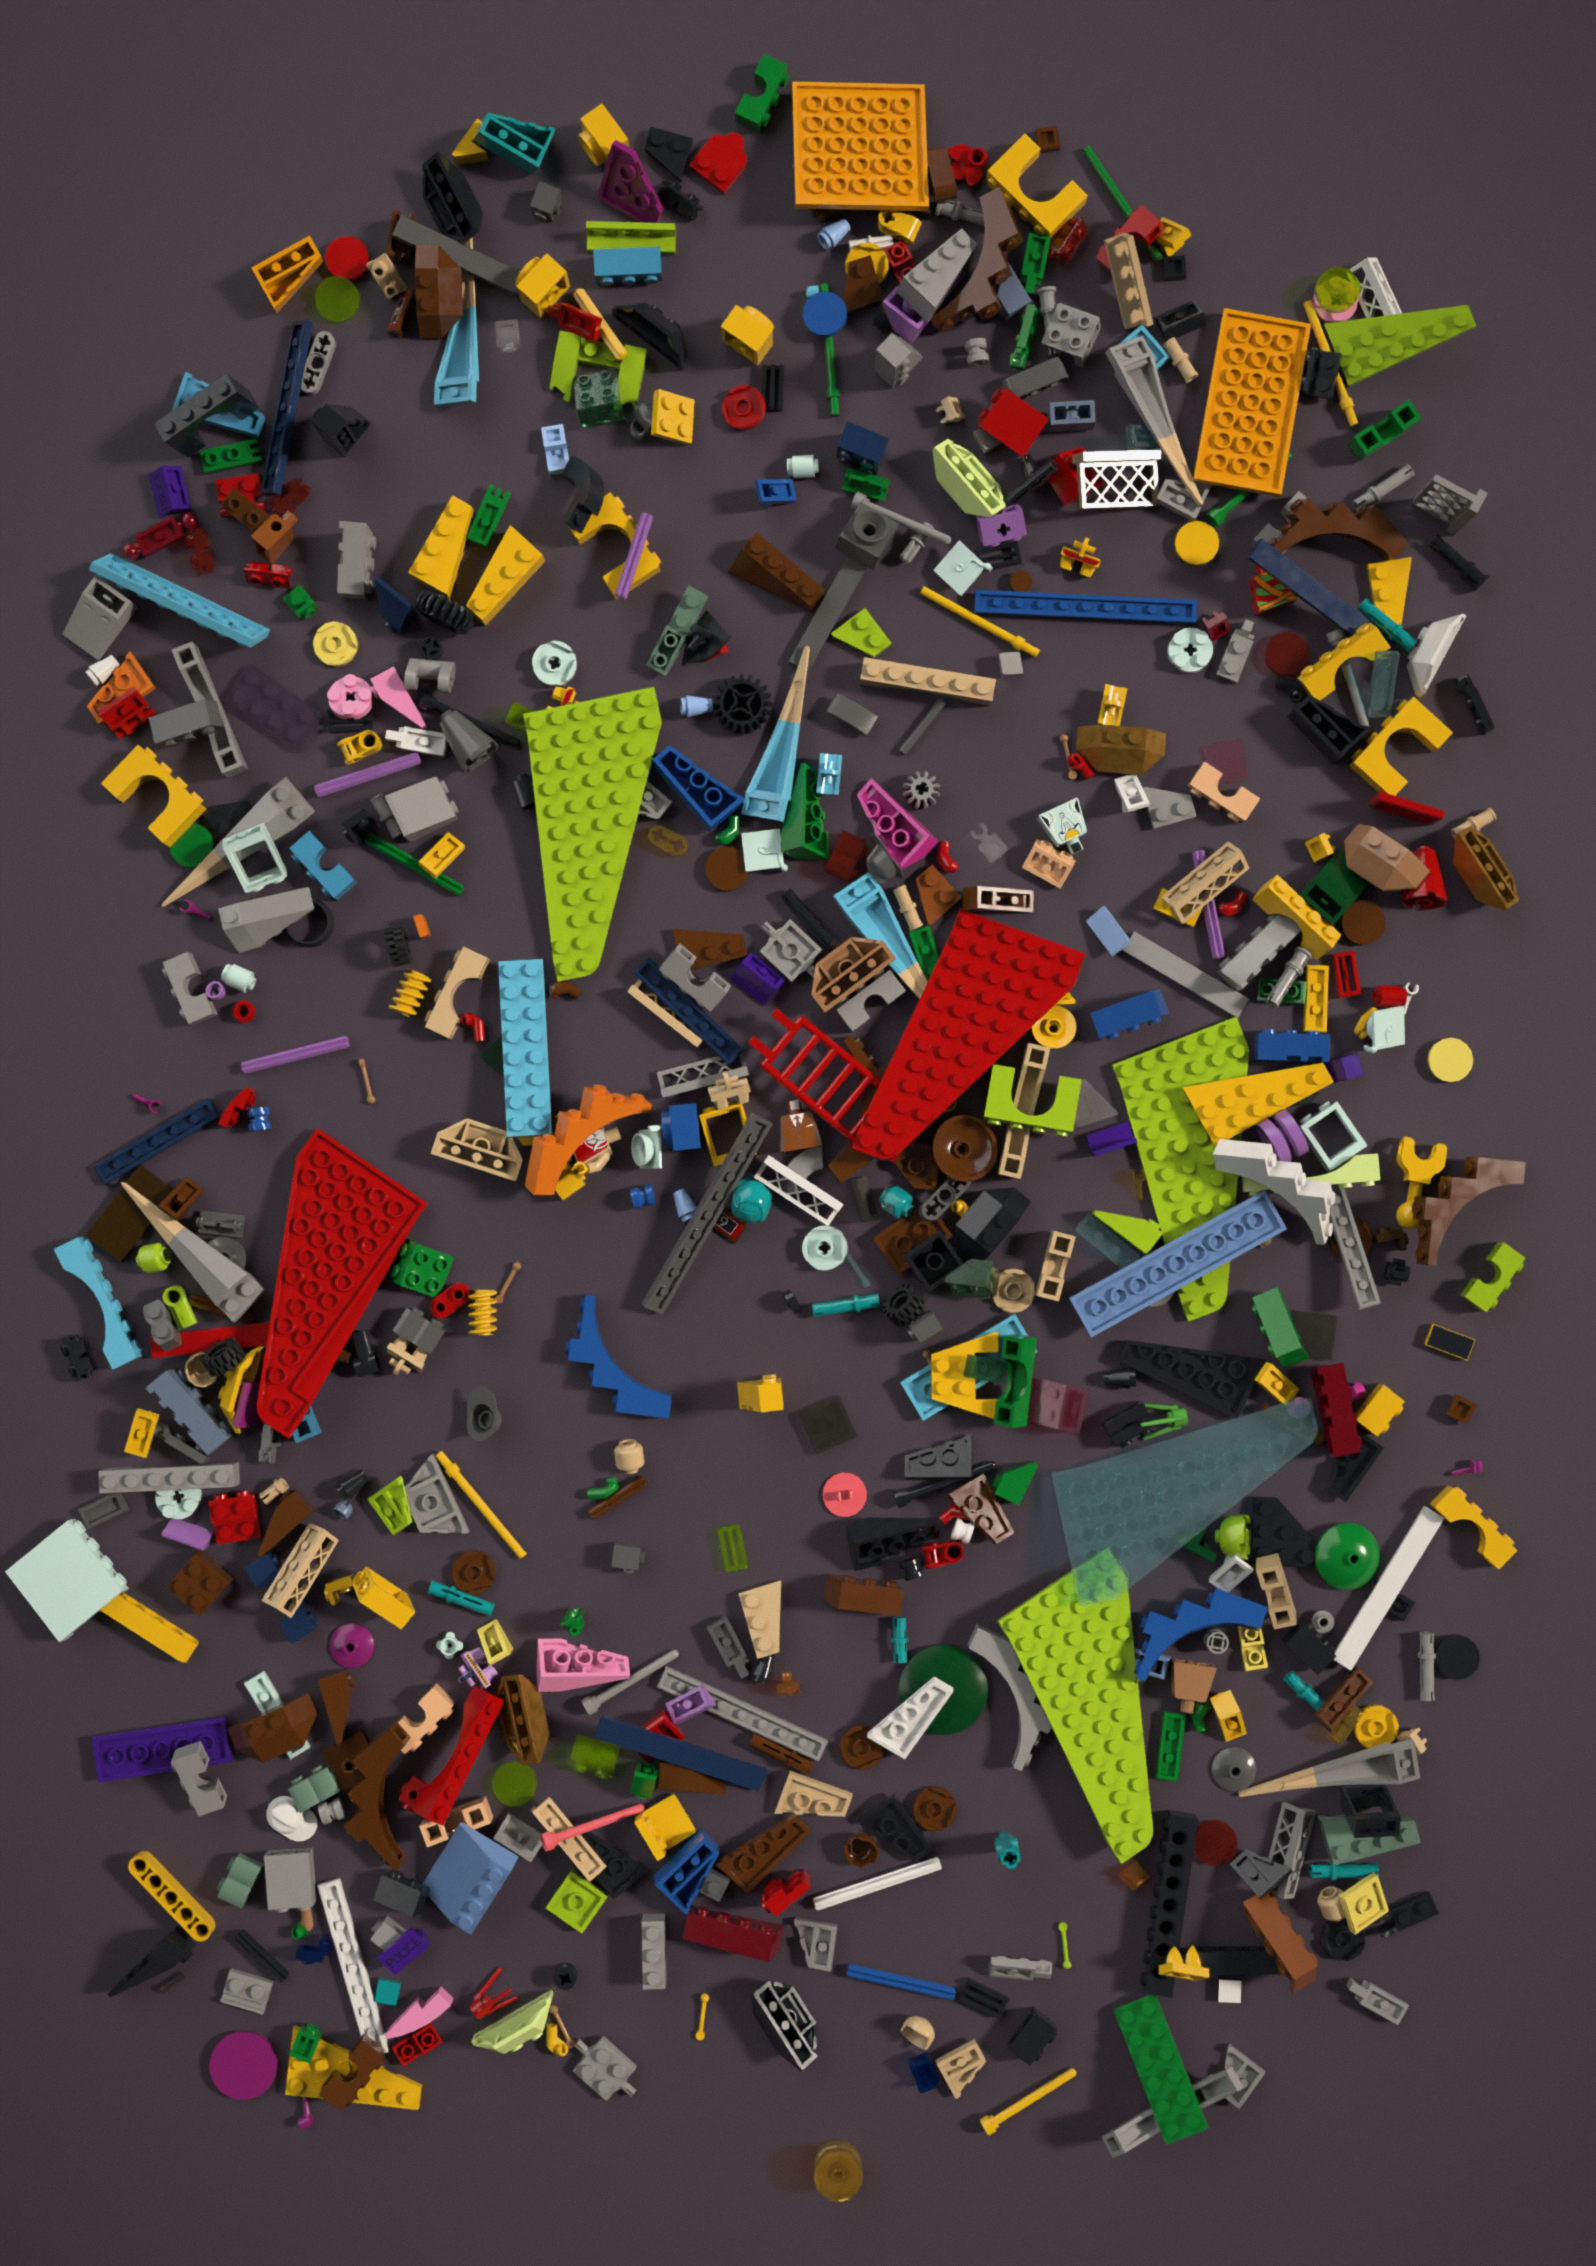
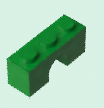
[735,54,790,133]
[1348,400,1421,462]

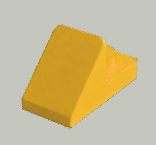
[451,118,488,165]
[1154,217,1192,256]

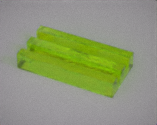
[718,1523,748,1573]

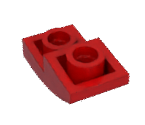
[883,240,916,285]
[218,1087,256,1128]
[391,2022,443,2067]

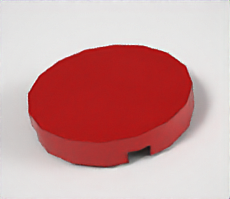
[325,236,370,282]
[722,385,766,431]

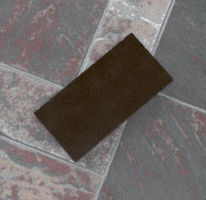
[86,1165,174,1262]

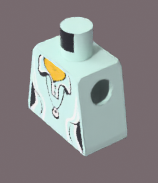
[1037,798,1087,855]

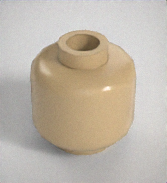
[614,1439,645,1474]
[1317,1886,1345,1922]

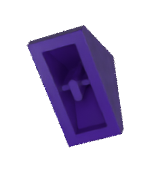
[1324,1053,1364,1084]

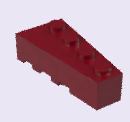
[1310,1362,1362,1458]
[683,1906,784,1962]

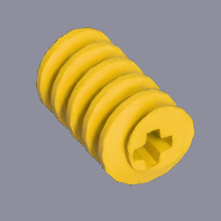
[388,968,432,1017]
[468,1289,497,1335]

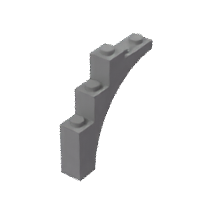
[967,1624,1052,1771]
[1102,2066,1244,2158]

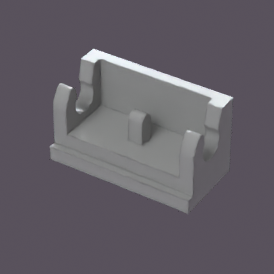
[493,1812,542,1862]

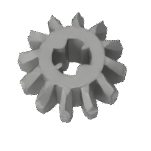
[903,771,940,809]

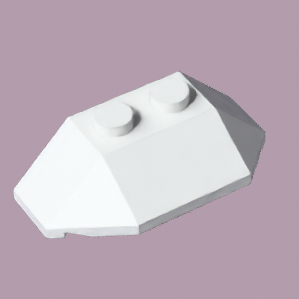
[1407,614,1467,698]

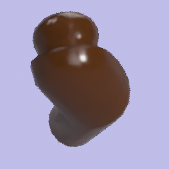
[548,980,583,1000]

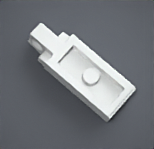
[385,726,448,757]

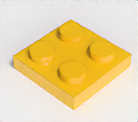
[651,389,695,445]

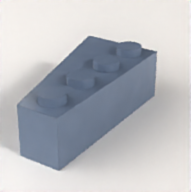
[145,1368,233,1455]

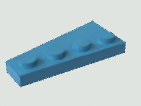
[172,372,265,439]

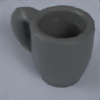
[630,400,653,440]

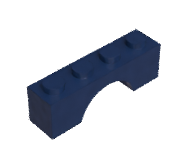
[244,1551,318,1644]

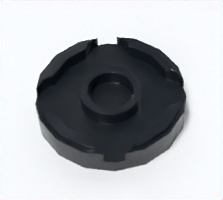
[1434,1634,1480,1680]
[1320,1917,1366,1961]

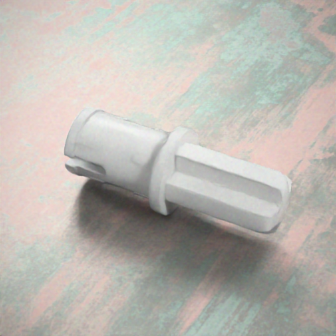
[849,234,893,250]

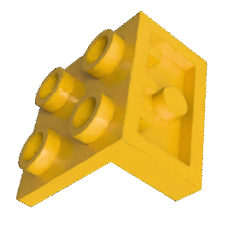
[634,1793,696,1861]

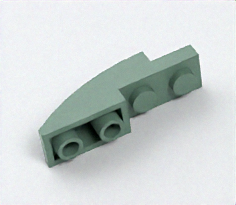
[646,585,709,676]

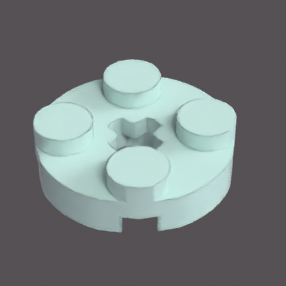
[1167,628,1213,673]
[532,641,577,686]
[802,1226,848,1270]
[155,1489,202,1519]

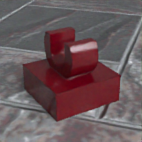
[1202,611,1230,642]

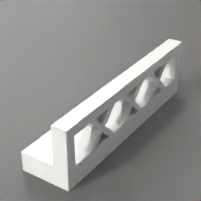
[1345,258,1402,318]
[754,1155,843,1226]

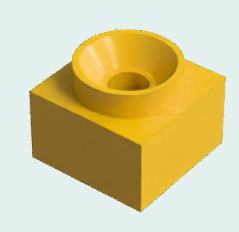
[577,103,629,167]
[515,253,570,319]
[721,305,774,366]

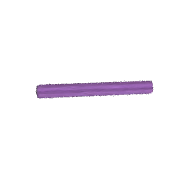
[314,752,421,797]
[1192,850,1225,959]
[241,1036,350,1074]

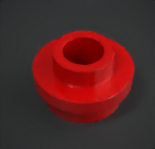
[233,1001,256,1023]

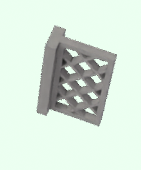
[1411,475,1488,535]

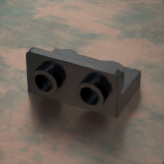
[1301,347,1342,400]
[341,809,375,846]

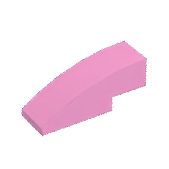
[385,1987,454,2039]

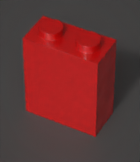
[977,387,1049,457]

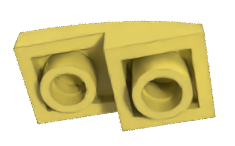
[1237,1626,1268,1672]

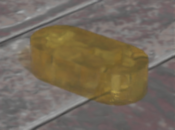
[648,825,688,857]
[1329,1705,1363,1745]

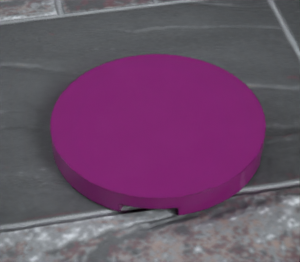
[209,2030,278,2100]

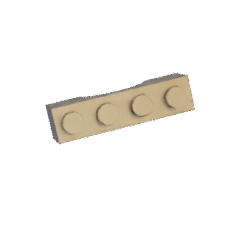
[424,946,490,1039]

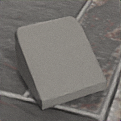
[973,428,1002,454]
[998,652,1024,678]

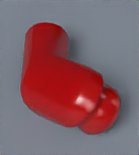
[936,841,958,873]

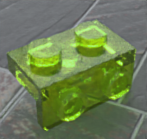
[569,1734,620,1779]

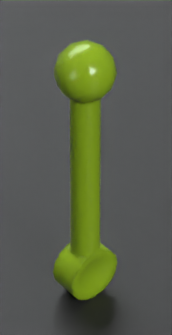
[1058,1922,1071,1969]

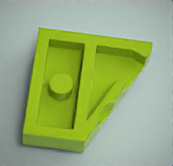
[831,608,892,658]
[368,1476,412,1535]

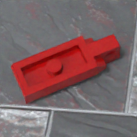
[547,303,602,341]

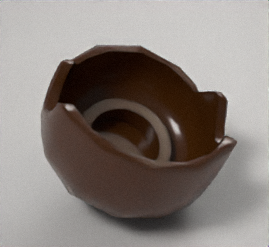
[843,1833,879,1868]

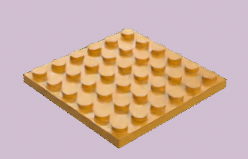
[792,82,929,211]

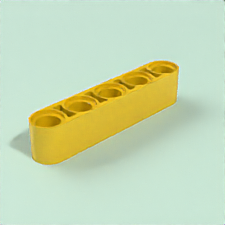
[100,1592,199,1663]
[128,1851,216,1942]

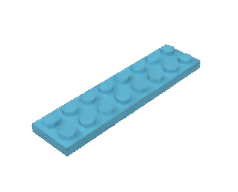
[89,553,270,648]
[498,959,552,1138]

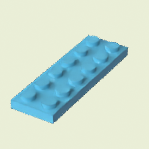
[900,1314,1038,1421]

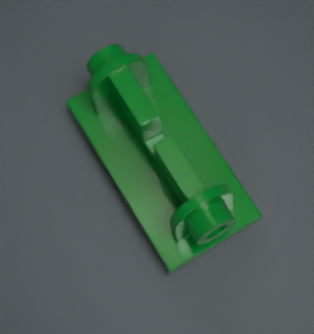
[842,468,890,501]
[560,1608,586,1637]

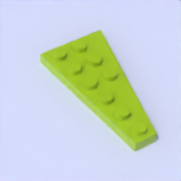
[1324,305,1477,387]

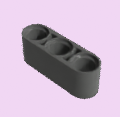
[1002,357,1069,400]

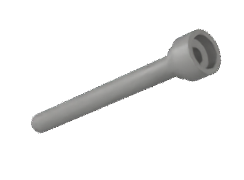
[851,492,951,544]
[1326,629,1370,733]
[581,1650,679,1716]

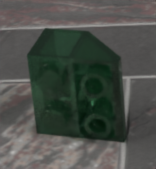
[945,1259,1000,1299]

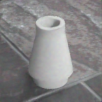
[85,655,119,686]

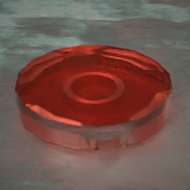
[1265,631,1310,677]
[1194,1819,1238,1865]

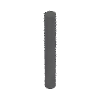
[899,697,946,755]

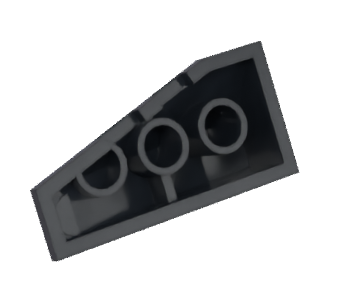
[846,1518,940,1571]

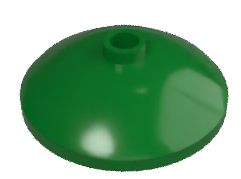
[1315,1522,1380,1590]

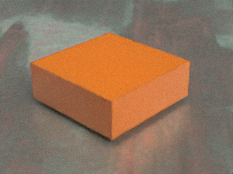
[413,914,431,939]

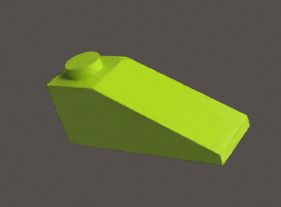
[1091,1210,1163,1254]

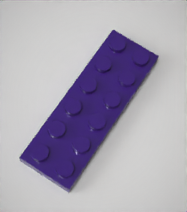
[92,1716,233,1782]

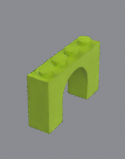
[983,1064,1082,1138]

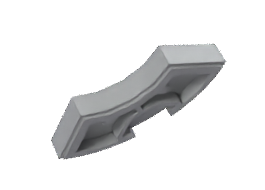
[781,1146,823,1193]

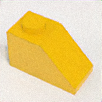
[1210,1690,1247,1742]

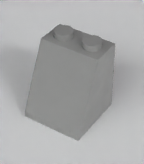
[384,776,459,842]

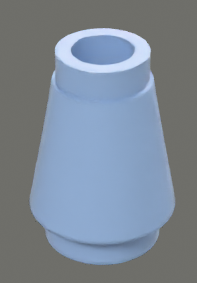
[817,218,851,250]
[680,695,713,718]
[673,1188,697,1223]

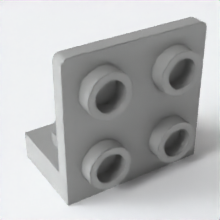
[1042,303,1101,368]

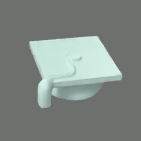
[934,540,993,596]
[741,829,788,872]
[1363,1006,1405,1053]
[631,1125,662,1169]

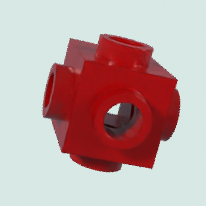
[399,1776,429,1813]

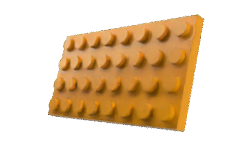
[1193,308,1311,497]

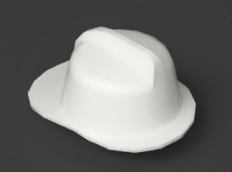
[267,1796,317,1841]

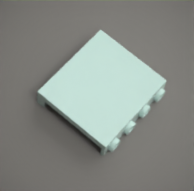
[5,1519,129,1642]

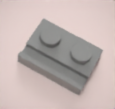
[220,1968,274,2015]

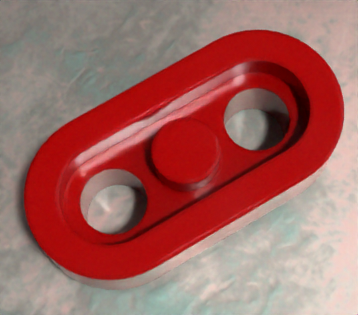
[430,1283,471,1319]

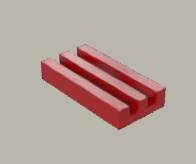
[1331,951,1361,998]

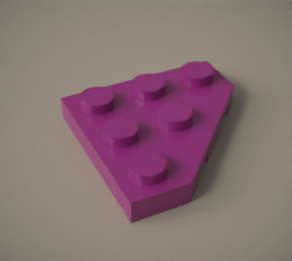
[597,140,663,223]

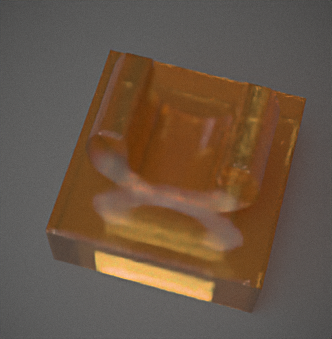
[777,1671,801,1697]
[1117,1858,1150,1891]

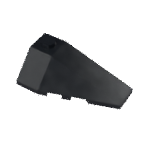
[107,1925,196,1998]

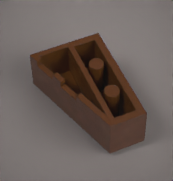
[823,1573,904,1616]

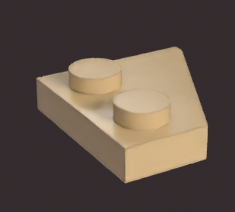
[936,2039,986,2099]

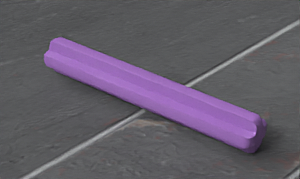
[615,512,653,599]

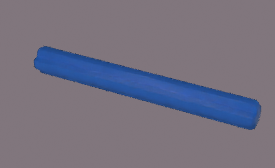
[846,1964,956,2001]

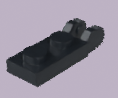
[1374,1891,1439,1937]

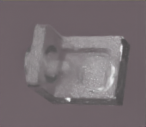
[495,319,521,353]

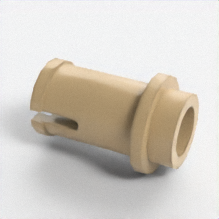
[259,1478,289,1505]

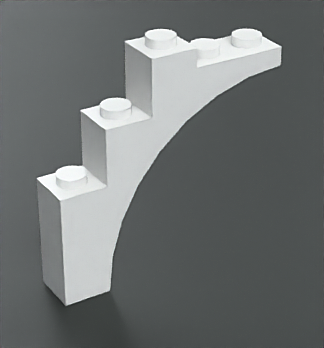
[1213,1139,1335,1245]

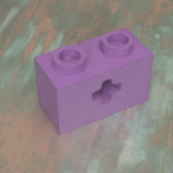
[975,504,1027,547]

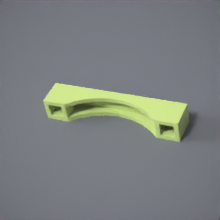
[1242,1153,1380,1196]

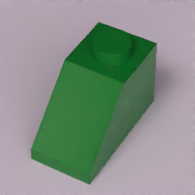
[992,1461,1038,1505]
[630,1761,659,1799]

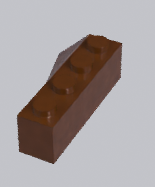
[728,532,825,612]

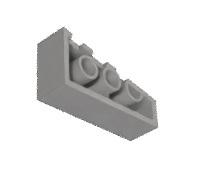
[897,229,977,323]

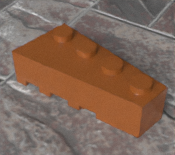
[1242,1894,1318,1994]

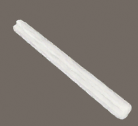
[813,1857,942,1911]

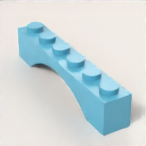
[54,1237,142,1370]

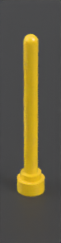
[980,2068,1076,2136]

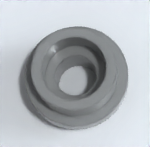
[1311,1610,1334,1633]

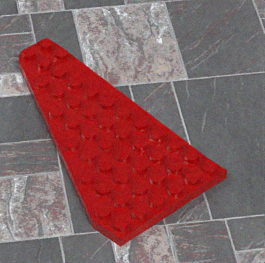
[851,909,1086,1160]
[257,1128,428,1439]

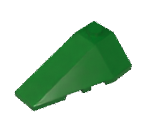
[780,763,830,861]

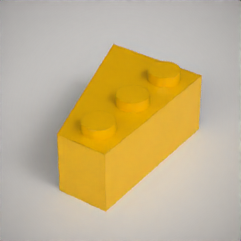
[737,1374,784,1412]

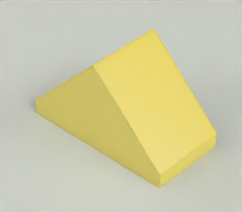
[477,1619,513,1665]

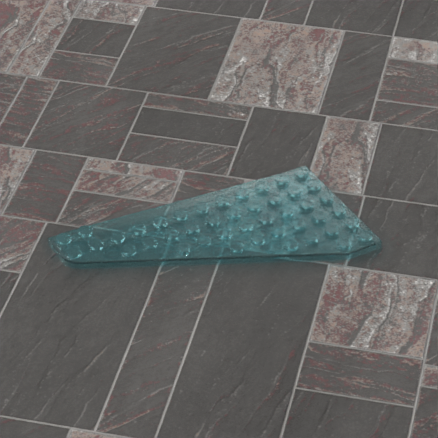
[1051,1397,1318,1607]

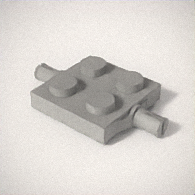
[760,919,822,982]
[573,2036,637,2101]

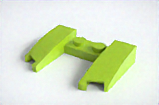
[549,330,648,413]

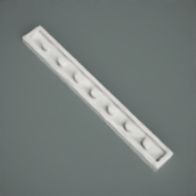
[1334,1506,1445,1670]
[317,1878,390,2053]

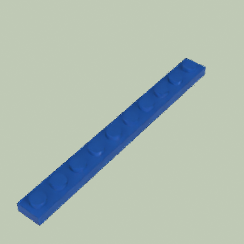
[974,590,1197,624]

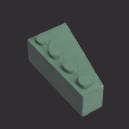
[1317,1814,1421,1866]

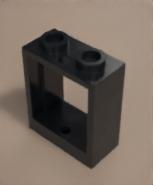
[1340,1784,1401,1838]

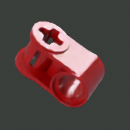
[920,1540,964,1569]

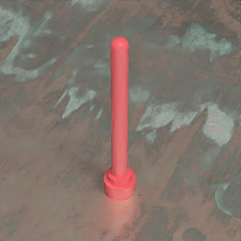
[540,1804,644,1852]

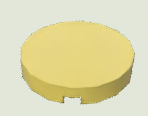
[313,621,358,667]
[1427,1038,1473,1082]

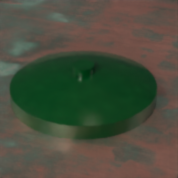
[898,1644,988,1735]

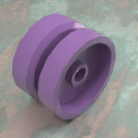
[1256,1109,1309,1162]

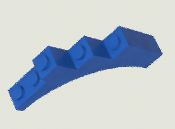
[565,1294,673,1419]
[1134,1588,1268,1683]

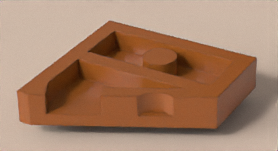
[915,865,962,926]

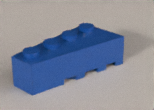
[651,745,745,832]

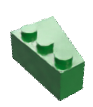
[1252,1287,1309,1368]

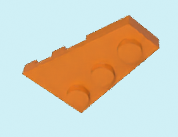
[87,651,156,726]

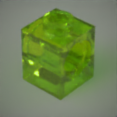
[504,702,535,735]

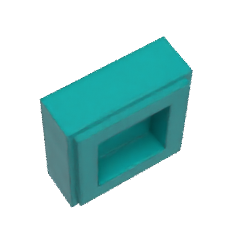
[374,1977,402,2006]

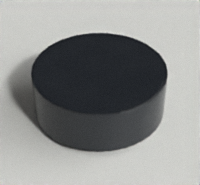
[782,1290,800,1313]

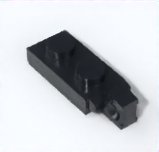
[1455,674,1495,735]

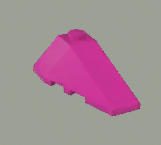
[857,778,939,870]

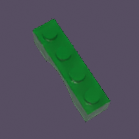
[993,1334,1037,1428]

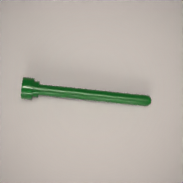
[1206,451,1292,528]

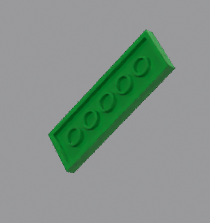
[1113,1995,1209,2145]

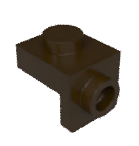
[1373,1226,1409,1251]

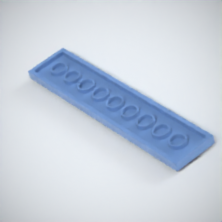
[1069,1190,1287,1337]

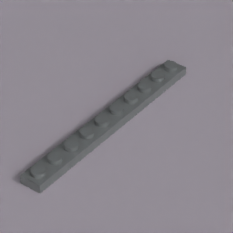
[641,1112,773,1315]

